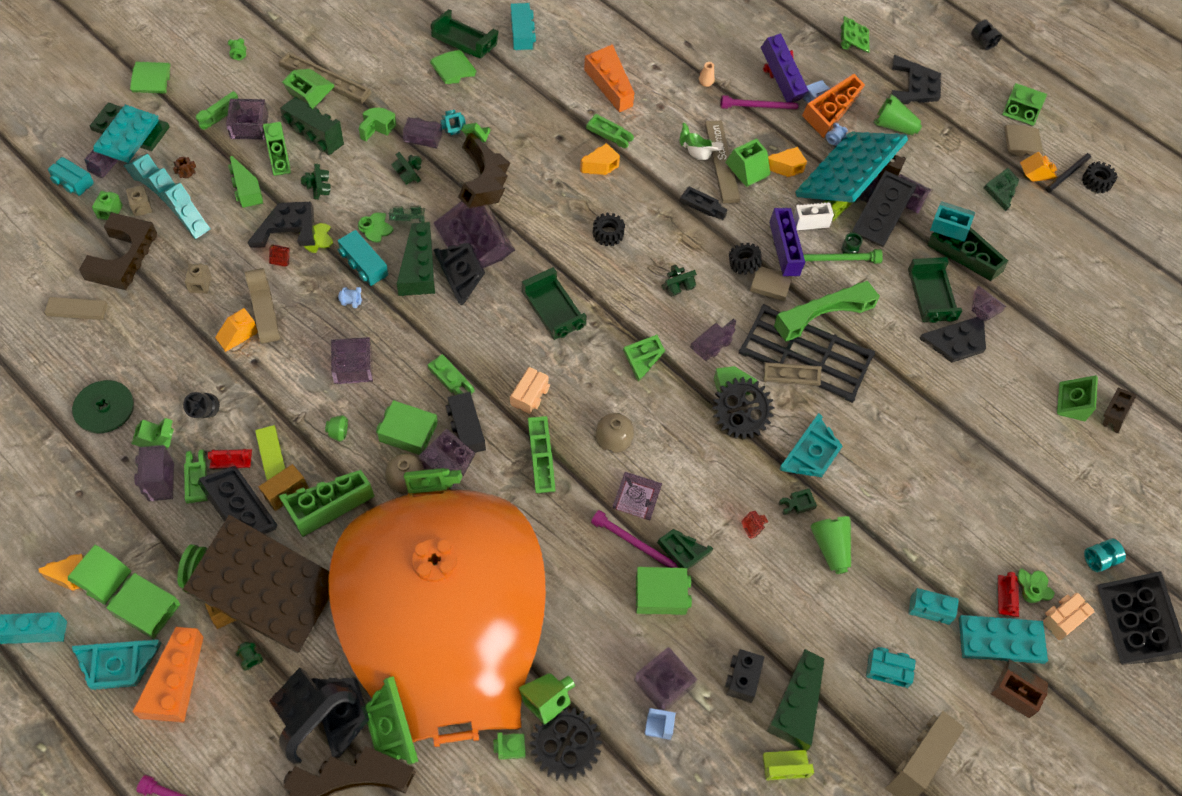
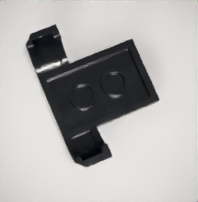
[269,667,357,764]

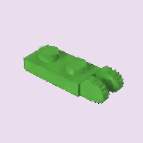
[196,91,241,129]
[586,114,634,149]
[427,354,475,395]
[184,449,208,504]

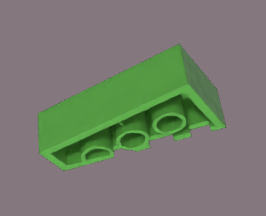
[279,470,375,537]

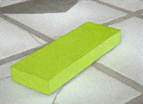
[255,425,285,480]

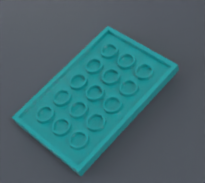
[795,131,908,202]

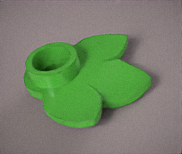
[358,213,394,243]
[1017,568,1055,603]

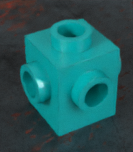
[440,109,466,135]

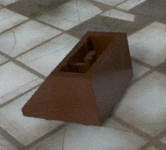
[991,659,1048,718]

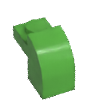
[359,107,396,141]
[131,418,174,450]

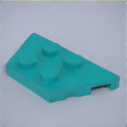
[779,413,843,478]
[72,640,161,690]

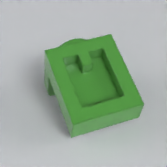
[461,123,491,142]
[493,732,525,760]

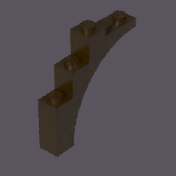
[458,133,510,208]
[283,746,416,796]

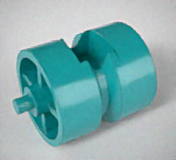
[1084,538,1126,572]

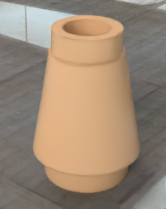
[699,62,715,87]

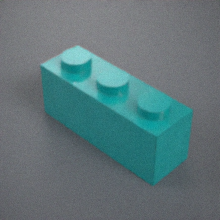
[511,3,536,50]
[337,230,389,286]
[0,612,67,644]

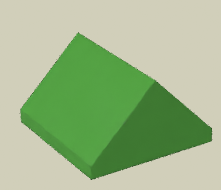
[1057,375,1098,421]

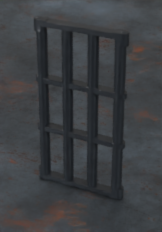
[738,304,875,403]

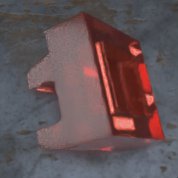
[269,244,290,267]
[741,510,768,539]

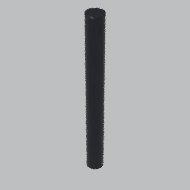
[1046,153,1091,192]

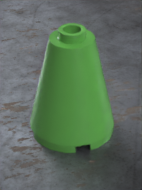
[873,94,922,136]
[810,516,851,574]

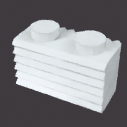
[793,202,834,230]

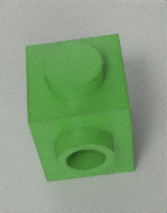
[92,191,123,220]

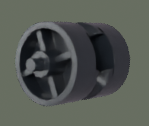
[971,19,1002,50]
[183,392,220,418]

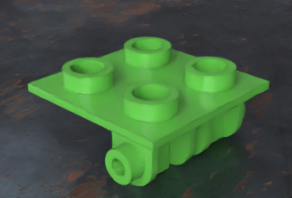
[841,16,870,53]

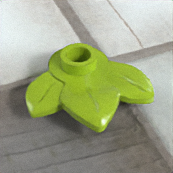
[299,223,333,253]

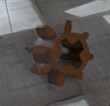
[173,157,196,178]

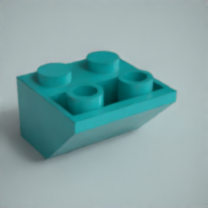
[930,201,975,242]

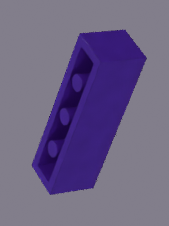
[760,34,809,103]
[769,208,805,276]

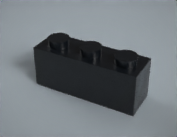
[445,392,486,456]

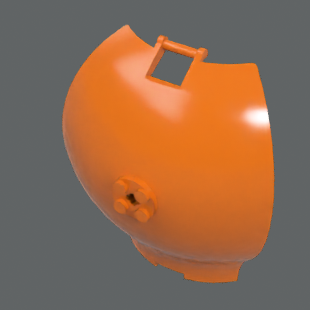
[329,488,545,747]

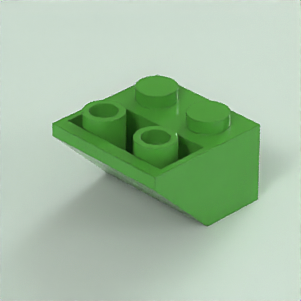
[282,69,334,109]
[1002,83,1047,126]
[725,138,770,187]

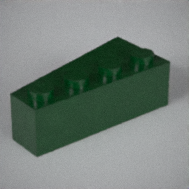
[280,97,344,155]
[767,649,825,751]

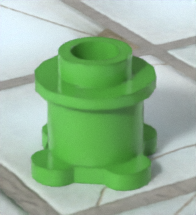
[228,38,246,60]

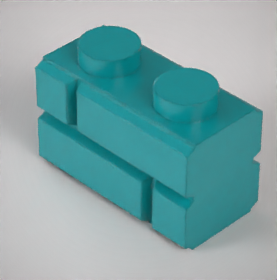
[48,157,94,196]
[908,588,959,625]
[866,647,916,688]

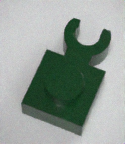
[778,488,817,515]

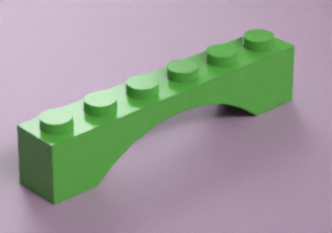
[774,281,880,342]

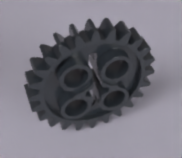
[711,377,775,440]
[530,707,602,782]

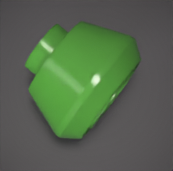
[325,415,348,442]

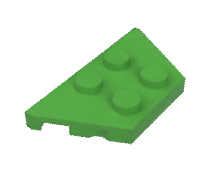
[365,676,418,764]

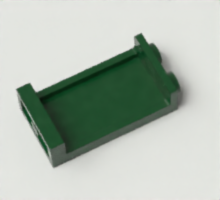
[430,9,499,59]
[908,257,962,323]
[522,267,587,340]

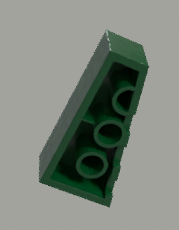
[397,222,435,296]
[928,227,1008,281]

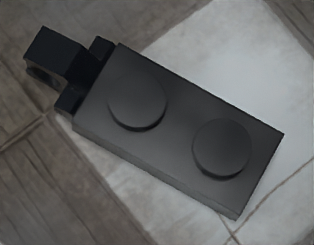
[679,186,728,220]

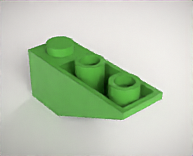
[263,122,291,176]
[228,156,263,208]

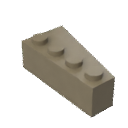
[885,711,965,796]

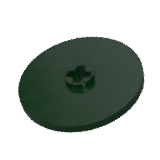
[72,380,134,434]

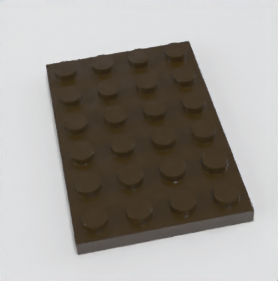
[182,515,330,653]

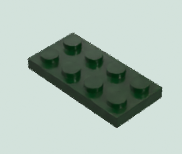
[90,102,170,152]

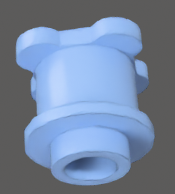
[826,123,848,146]
[338,287,362,308]

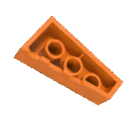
[584,44,634,112]
[802,74,865,138]
[133,627,203,722]

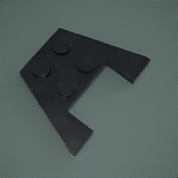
[891,55,941,104]
[248,201,315,248]

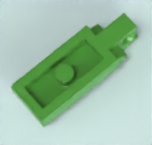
[403,468,463,494]

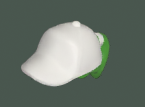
[679,123,723,160]

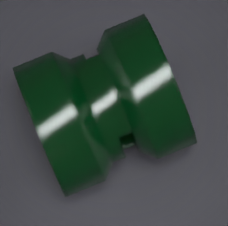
[841,232,863,254]

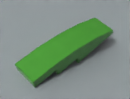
[528,416,556,493]

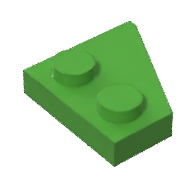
[623,335,665,381]

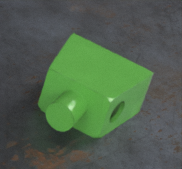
[519,674,575,725]

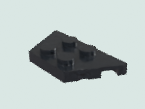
[433,243,485,305]
[920,315,986,363]
[312,678,369,759]

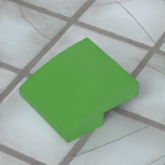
[430,50,476,84]
[130,62,171,93]
[68,545,131,605]

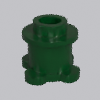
[235,642,263,671]

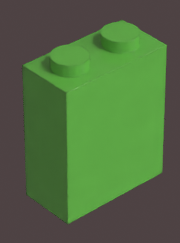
[376,400,438,456]
[636,567,692,615]
[106,573,181,640]

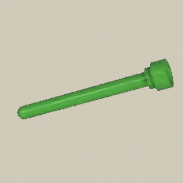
[803,249,883,264]

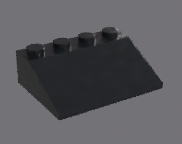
[1097,571,1182,665]

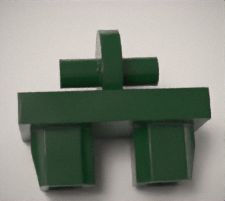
[391,152,422,185]
[301,163,331,200]
[661,265,697,297]

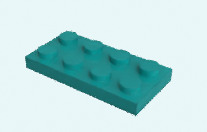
[93,105,159,163]
[959,615,1048,664]

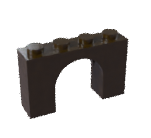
[79,213,157,290]

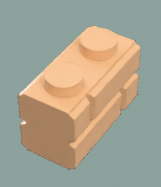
[510,367,550,414]
[1043,593,1094,641]

